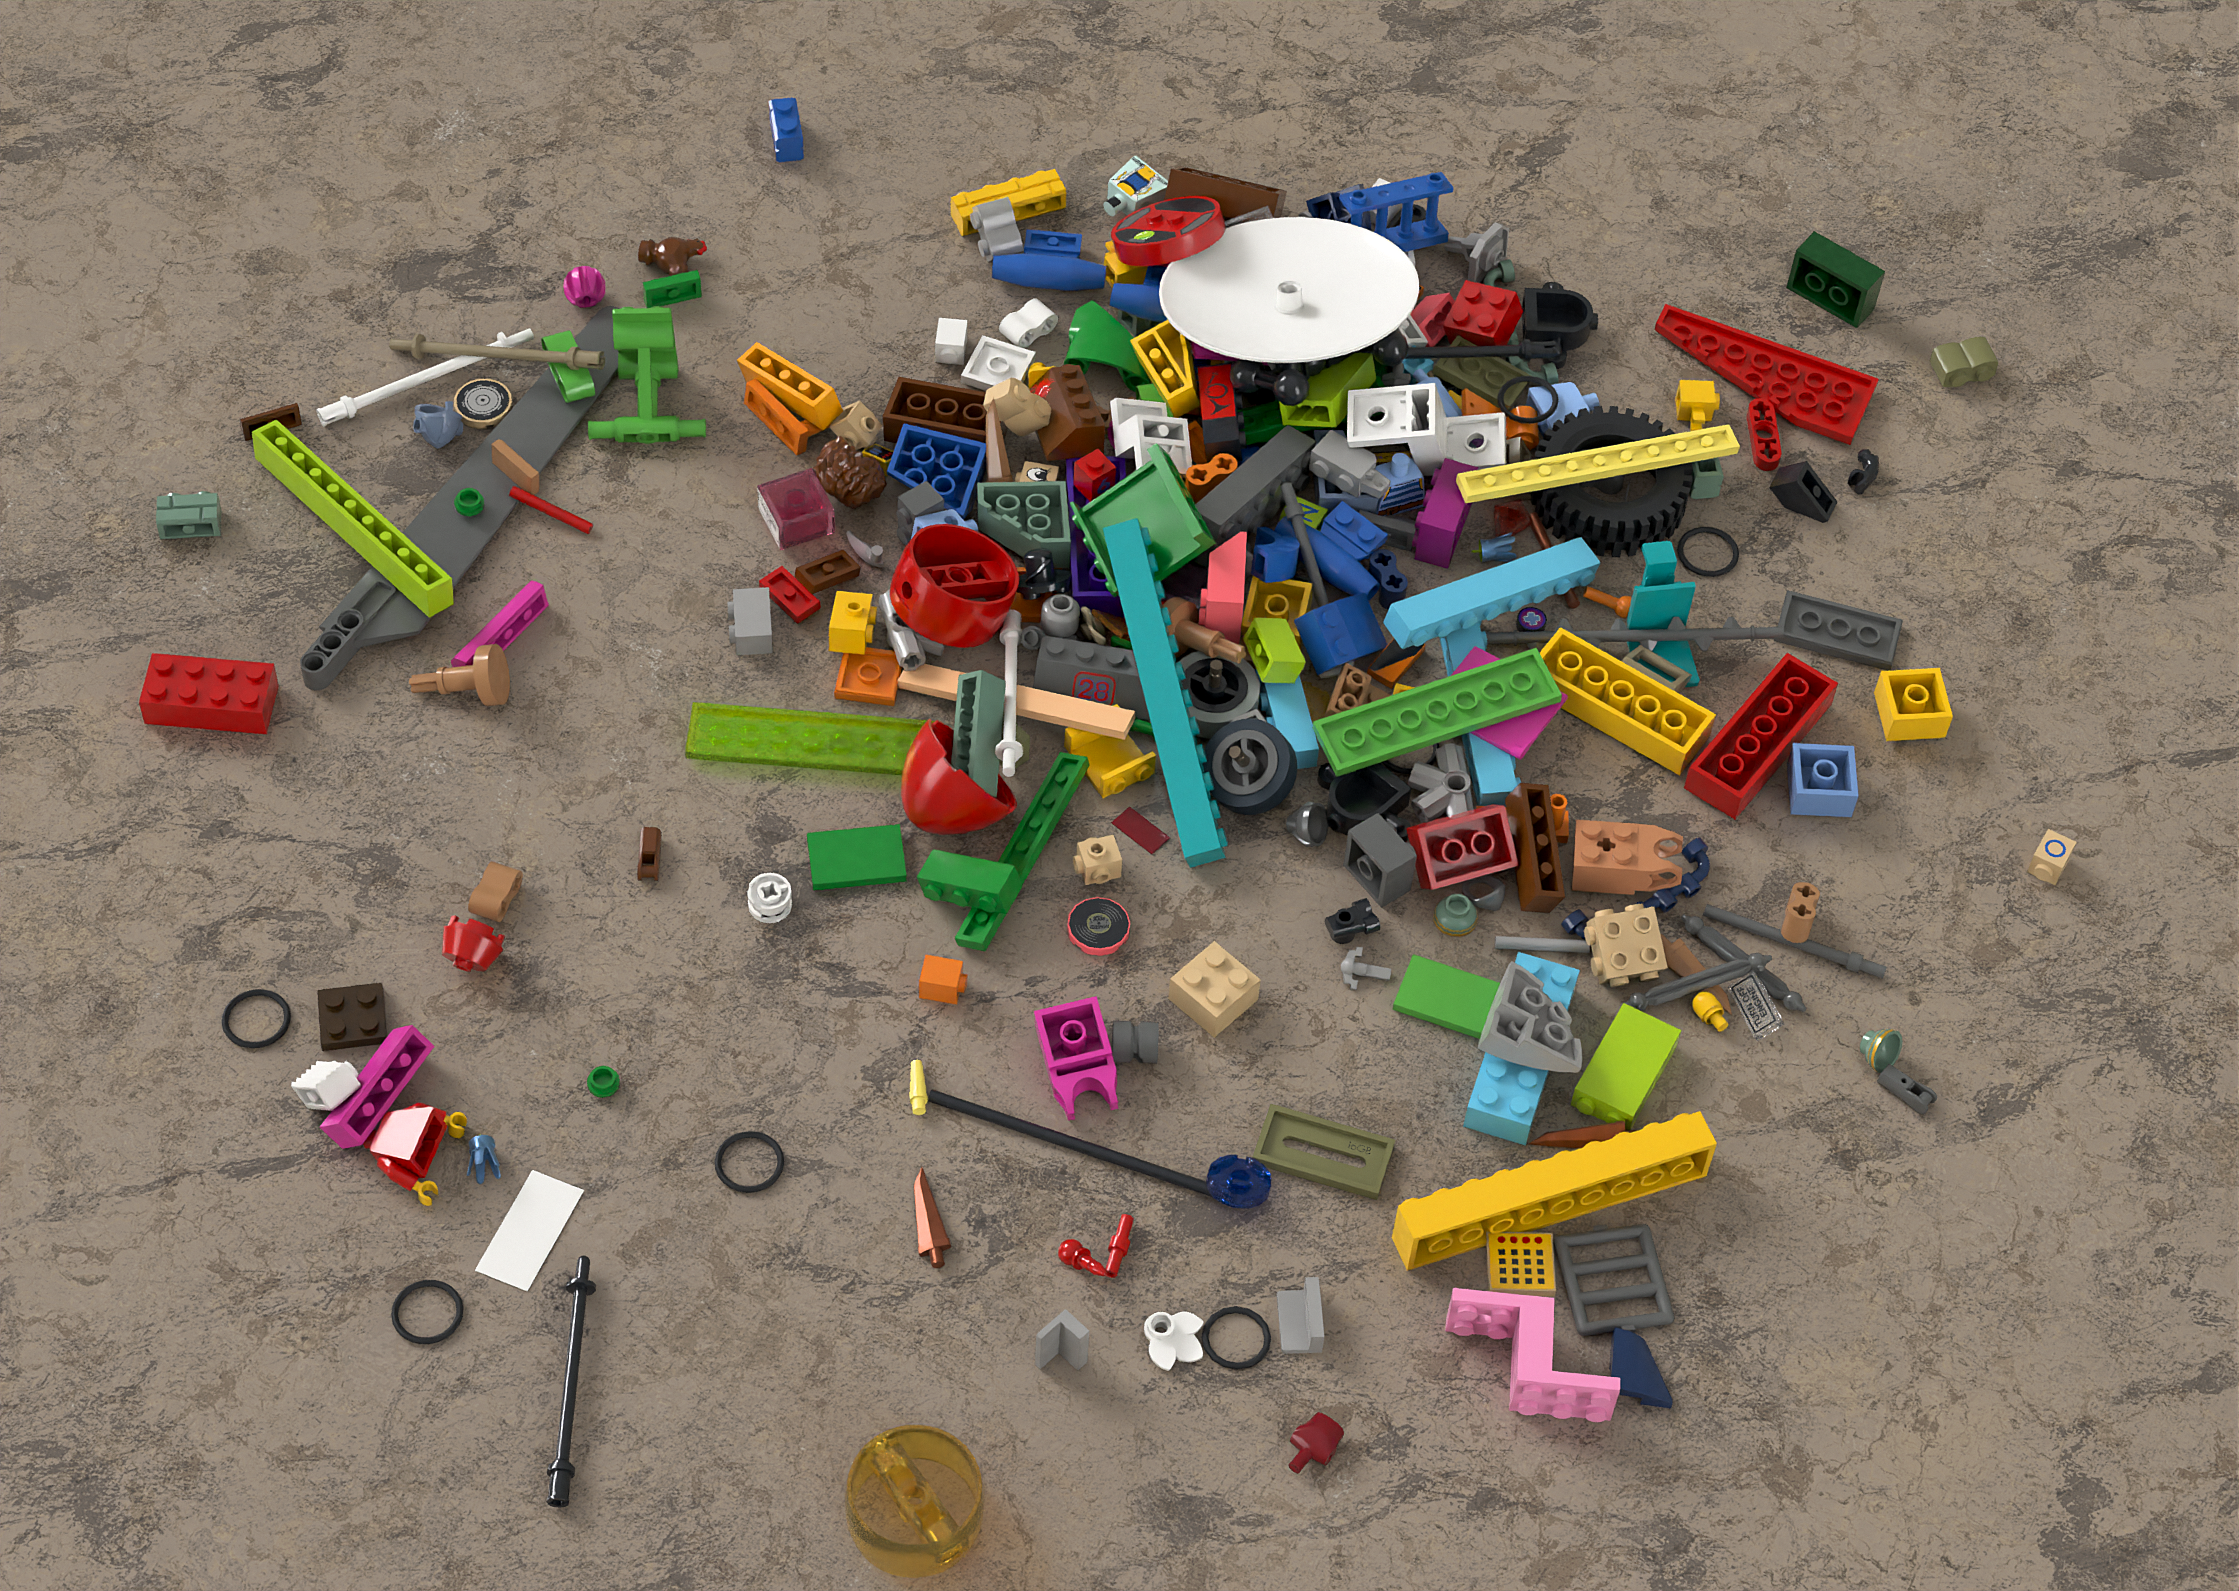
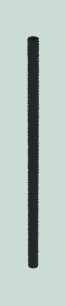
[928,1089,1239,1205]

